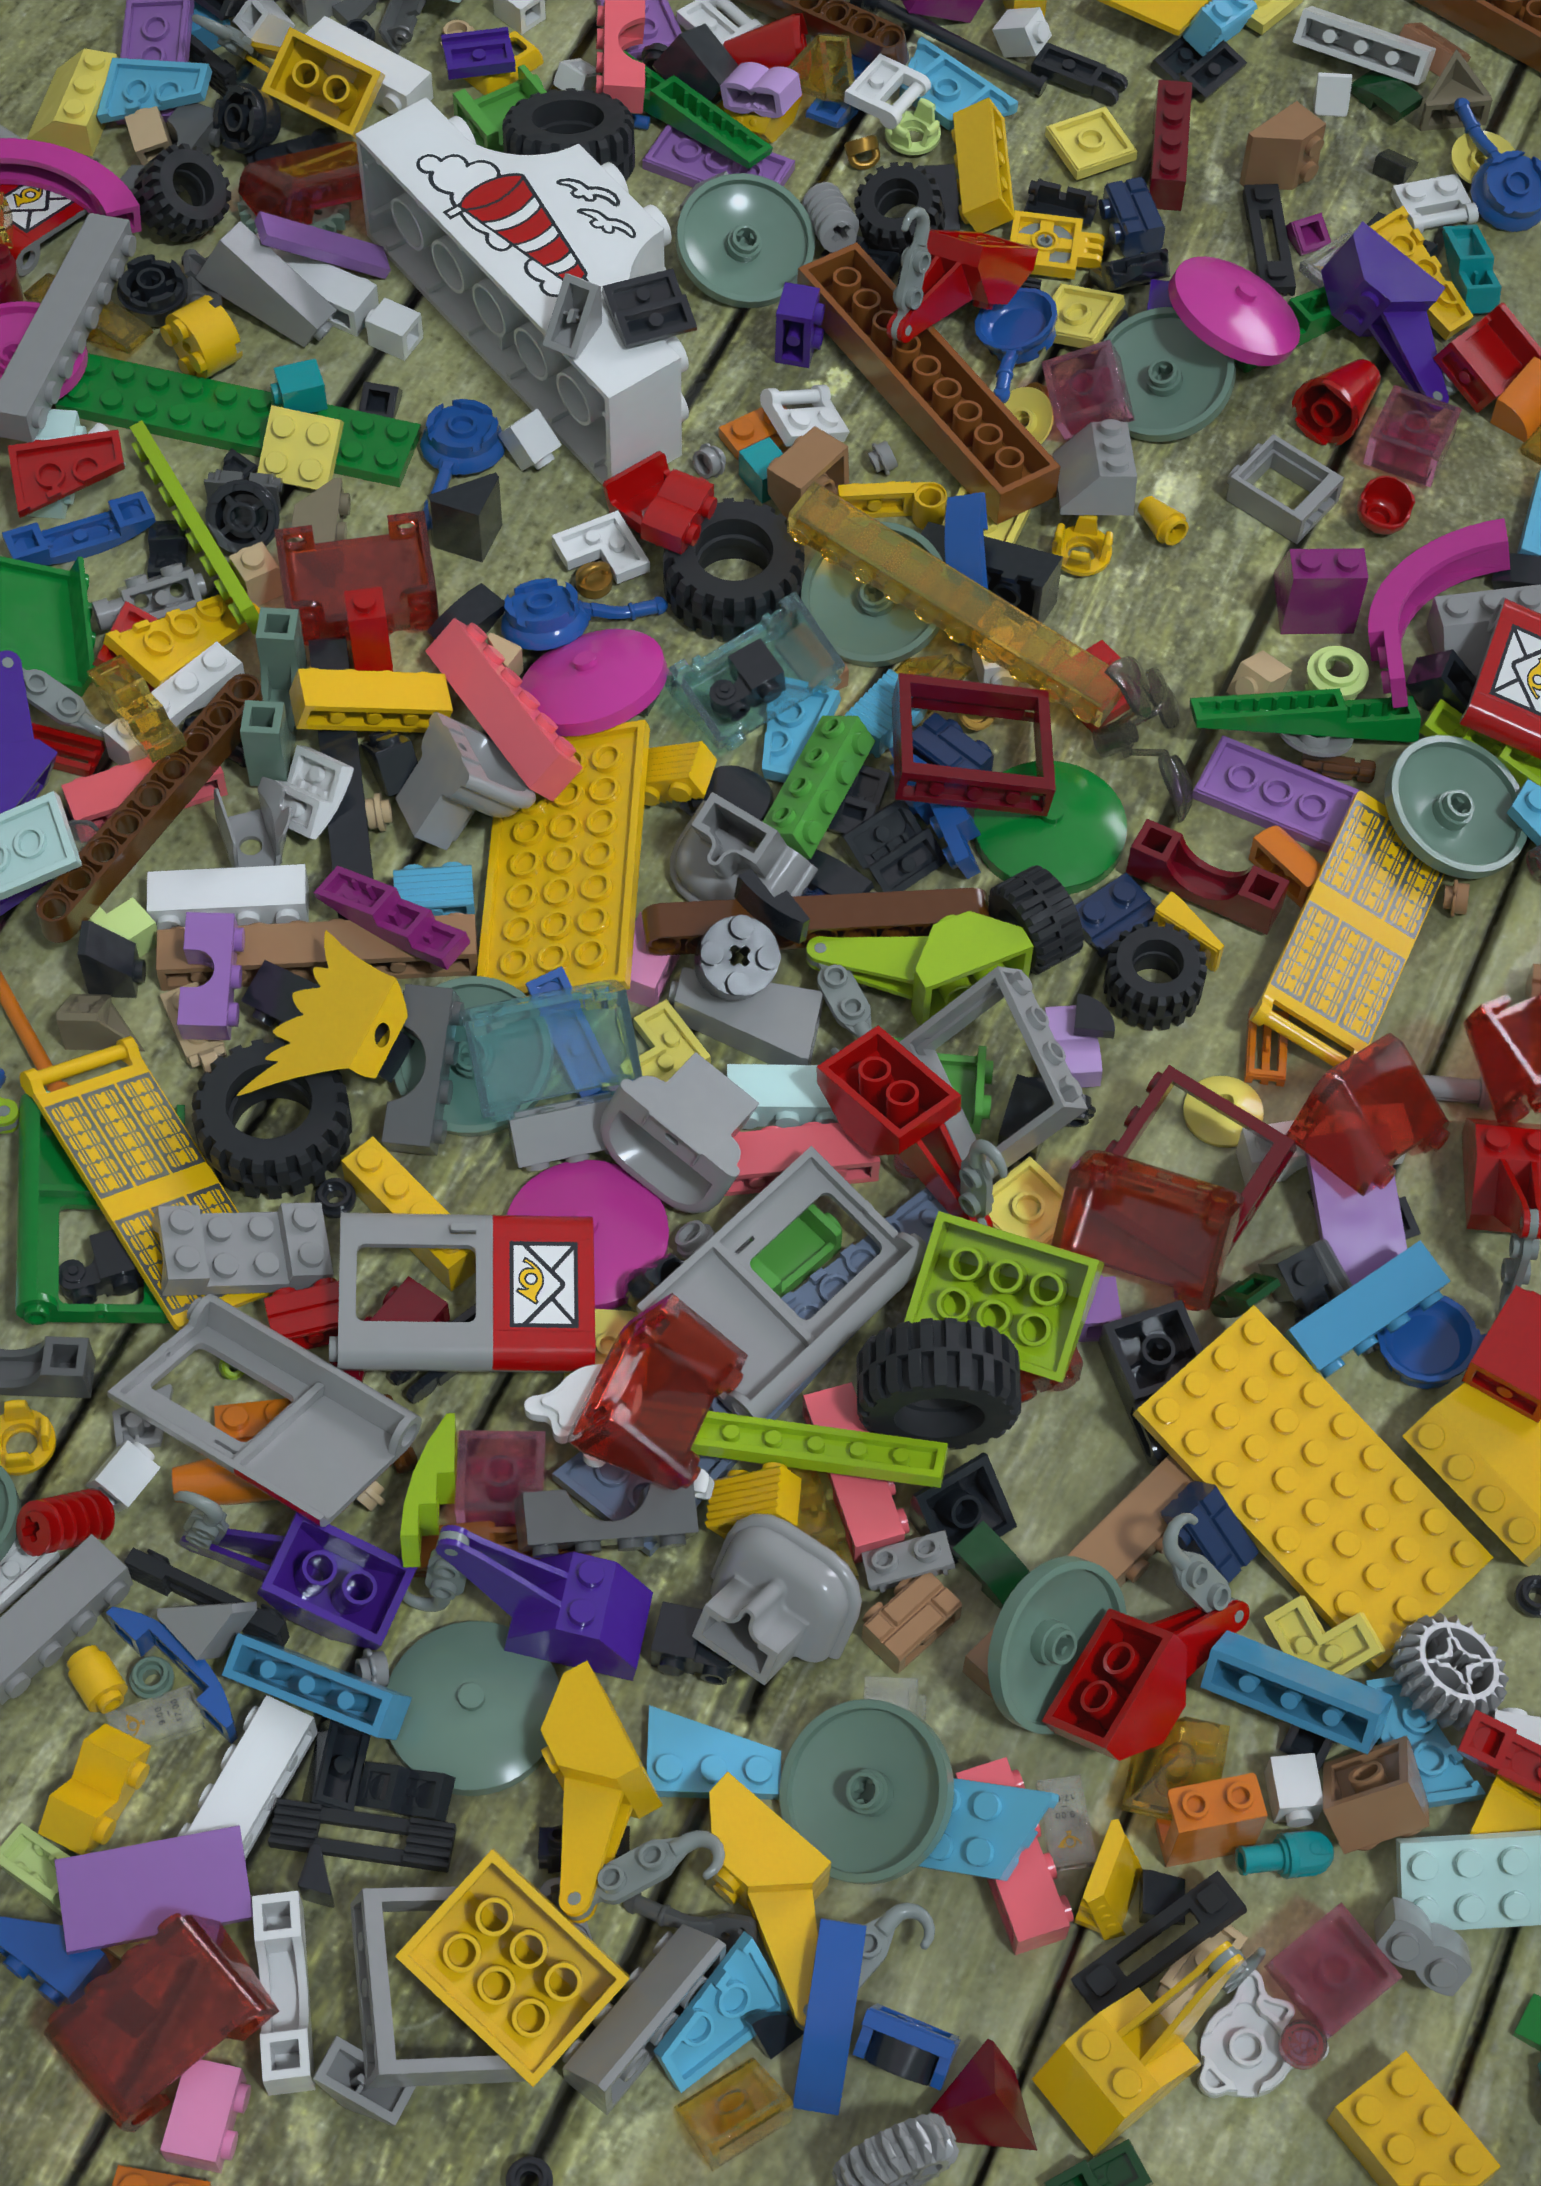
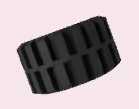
[134,143,231,243]
[854,162,946,258]
[988,865,1084,975]
[1103,922,1207,1031]

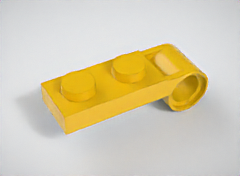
[837,481,947,530]

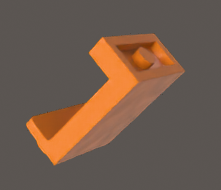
[1154,1773,1268,1867]

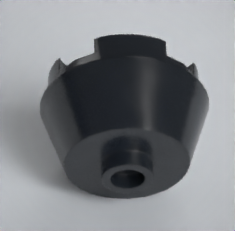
[213,83,281,154]
[117,254,188,327]
[205,479,280,553]

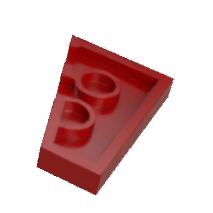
[8,429,125,518]

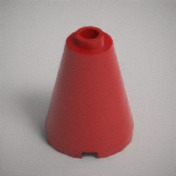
[723,13,812,83]
[1292,359,1381,446]

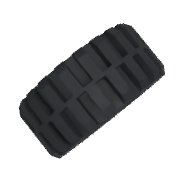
[502,88,635,181]
[663,498,805,642]
[191,1038,352,1199]
[856,1318,1021,1449]

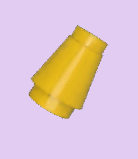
[1138,496,1189,546]

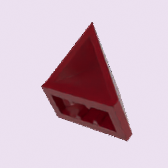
[930,2039,1037,2151]

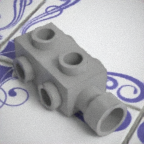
[91,563,208,631]

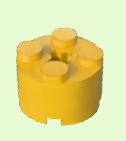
[160,295,243,379]

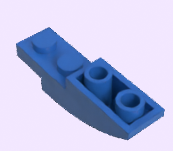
[889,747,981,879]

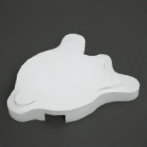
[524,1364,645,1467]
[1197,1970,1329,2098]

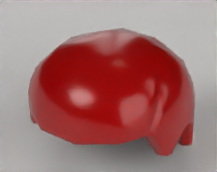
[1357,475,1415,535]

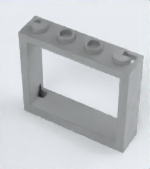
[899,966,1088,1179]
[350,1886,526,2089]

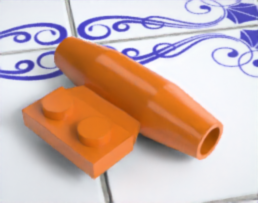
[172,1398,292,1505]

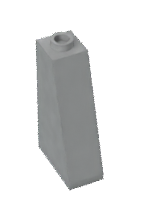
[196,221,337,347]
[668,967,823,1065]

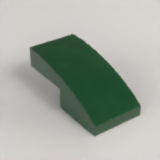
[1350,70,1423,122]
[1207,1272,1281,1318]
[952,1521,1030,1610]
[1044,2139,1153,2186]

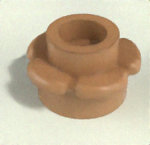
[1443,879,1469,917]

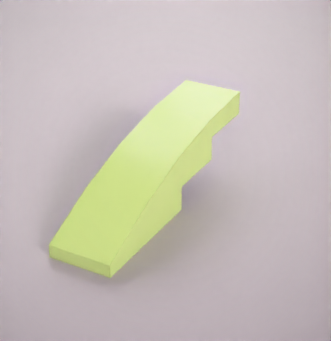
[0,1822,160,1970]

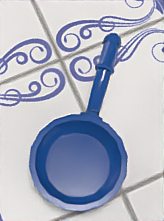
[1454,97,1541,232]
[975,288,1058,404]
[414,399,506,533]
[501,578,668,651]
[1377,1296,1487,1389]

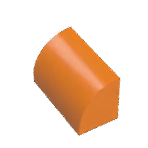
[1490,356,1541,443]
[1248,825,1322,909]

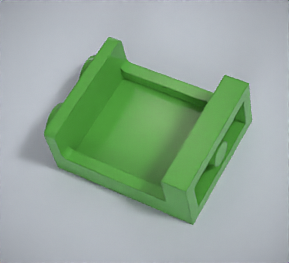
[453,65,547,153]
[893,1037,993,1134]
[750,1204,842,1298]

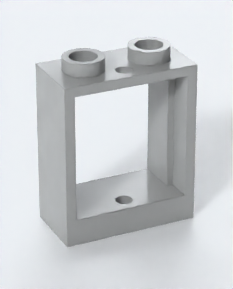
[1226,434,1344,544]

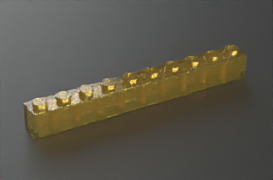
[787,482,1129,728]

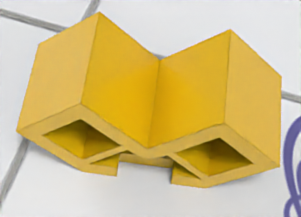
[38,1723,151,1855]

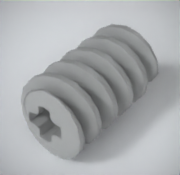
[802,182,859,253]

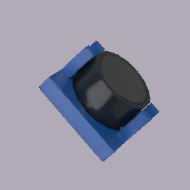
[852,2003,961,2090]

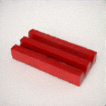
[32,723,105,777]

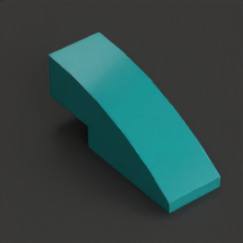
[1442,224,1502,314]

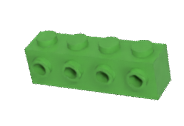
[763,716,876,859]

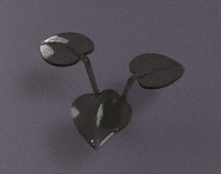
[1092,656,1193,823]

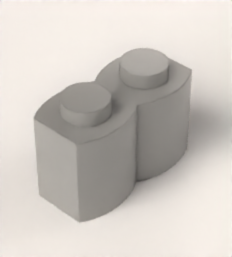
[1374,1897,1472,1996]

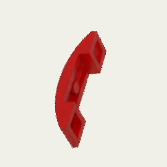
[1457,1709,1541,1799]

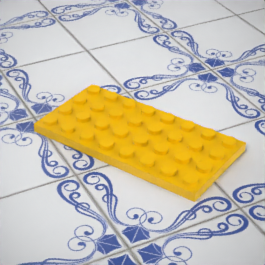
[476,720,650,1001]
[1132,1305,1494,1672]

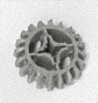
[1389,1612,1509,1731]
[832,2113,959,2186]

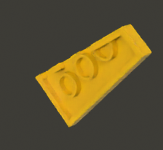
[1369,206,1474,341]
[103,594,260,689]

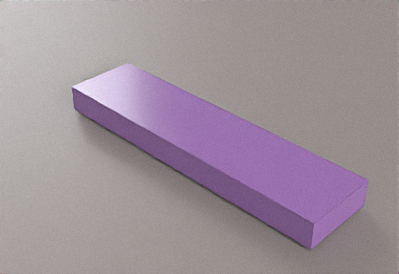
[254,211,391,279]

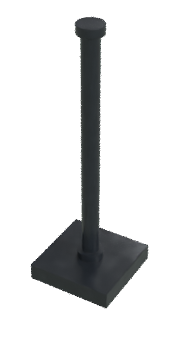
[849,0,1049,97]

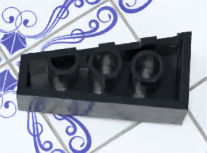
[920,522,1063,633]
[241,960,415,1083]

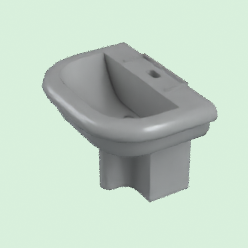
[396,712,536,850]
[670,792,818,902]
[600,1052,759,1214]
[692,1513,862,1685]

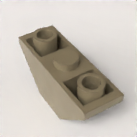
[291,478,351,588]

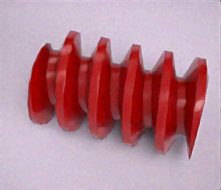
[16,1488,115,1557]

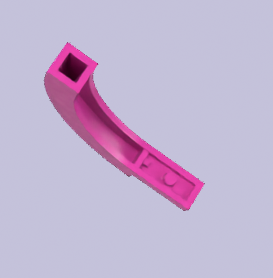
[0,138,141,233]
[1368,518,1510,708]

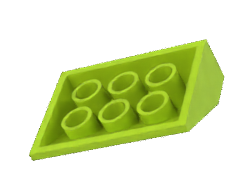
[904,1211,1105,1383]

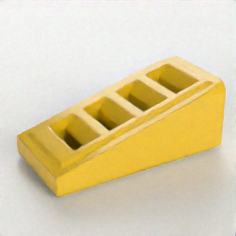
[1153,891,1224,972]

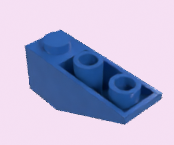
[0,1916,112,2011]

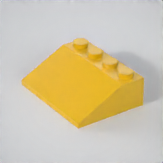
[1402,1382,1541,1567]
[395,1848,630,2087]

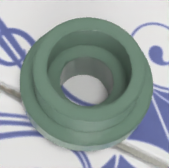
[129,1656,175,1701]

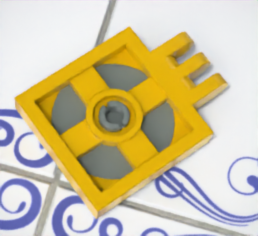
[1010,210,1105,280]

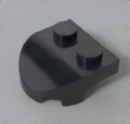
[1089,248,1171,293]
[679,765,774,822]

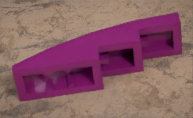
[314,865,470,970]

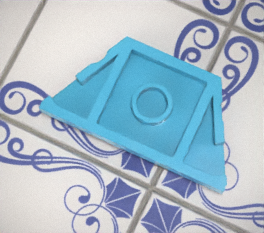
[899,37,1018,131]
[919,1778,1059,1881]

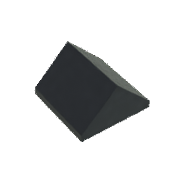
[652,23,739,104]
[427,472,503,563]
[909,1452,1017,1564]

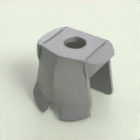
[214,776,292,868]

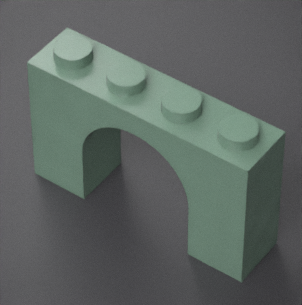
[240,607,307,786]

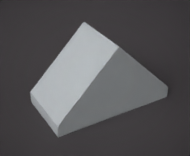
[542,273,602,358]
[157,1601,257,1660]
[312,2036,416,2127]

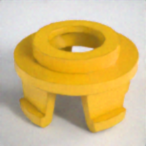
[1051,515,1113,576]
[0,1399,56,1476]

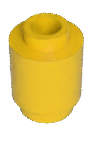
[66,1645,128,1714]

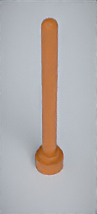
[0,970,71,1092]

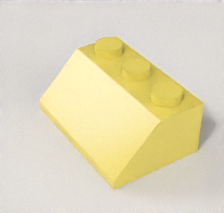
[27,48,118,156]

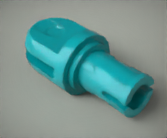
[1235,1830,1334,1879]

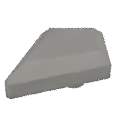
[112,1384,173,1449]

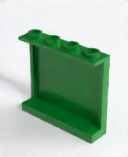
[0,556,99,697]

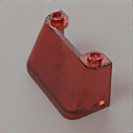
[238,141,363,225]
[1286,1033,1451,1196]
[1051,1150,1245,1311]
[567,1293,748,1491]

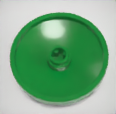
[973,761,1127,895]

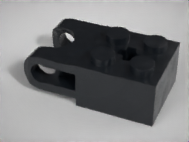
[1098,1299,1203,1466]

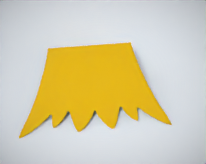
[237,930,408,1096]

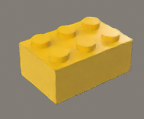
[1326,2051,1501,2186]

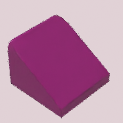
[1286,212,1332,256]

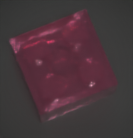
[1042,339,1135,442]
[1363,385,1462,487]
[455,1430,547,1527]
[1264,1902,1402,2040]

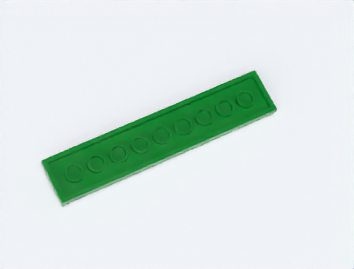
[55,353,422,487]

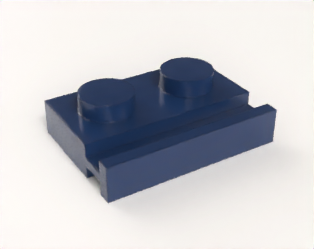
[1075,873,1156,958]

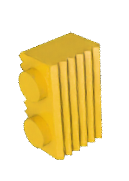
[644,741,717,806]
[705,1462,802,1539]

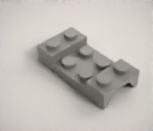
[151,1202,334,1296]

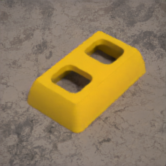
[463,31,544,95]

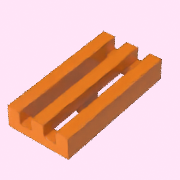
[1244,1008,1289,1087]

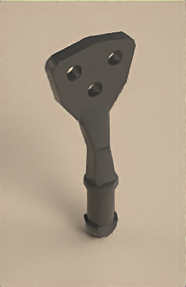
[623,1893,758,1954]

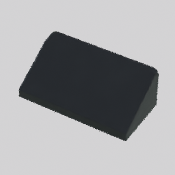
[301,1718,371,1811]

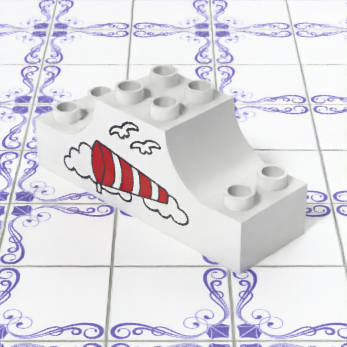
[355,97,689,484]

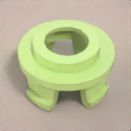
[885,98,941,155]
[1305,646,1369,700]

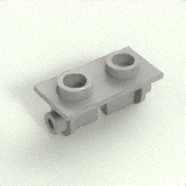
[861,1530,956,1593]

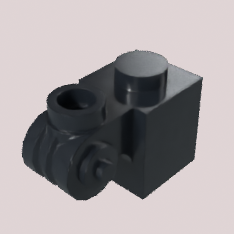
[709,638,786,722]
[59,1229,144,1304]
[1258,1245,1331,1324]
[651,1601,739,1685]

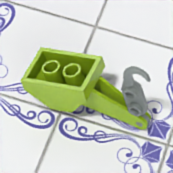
[806,911,1034,1055]

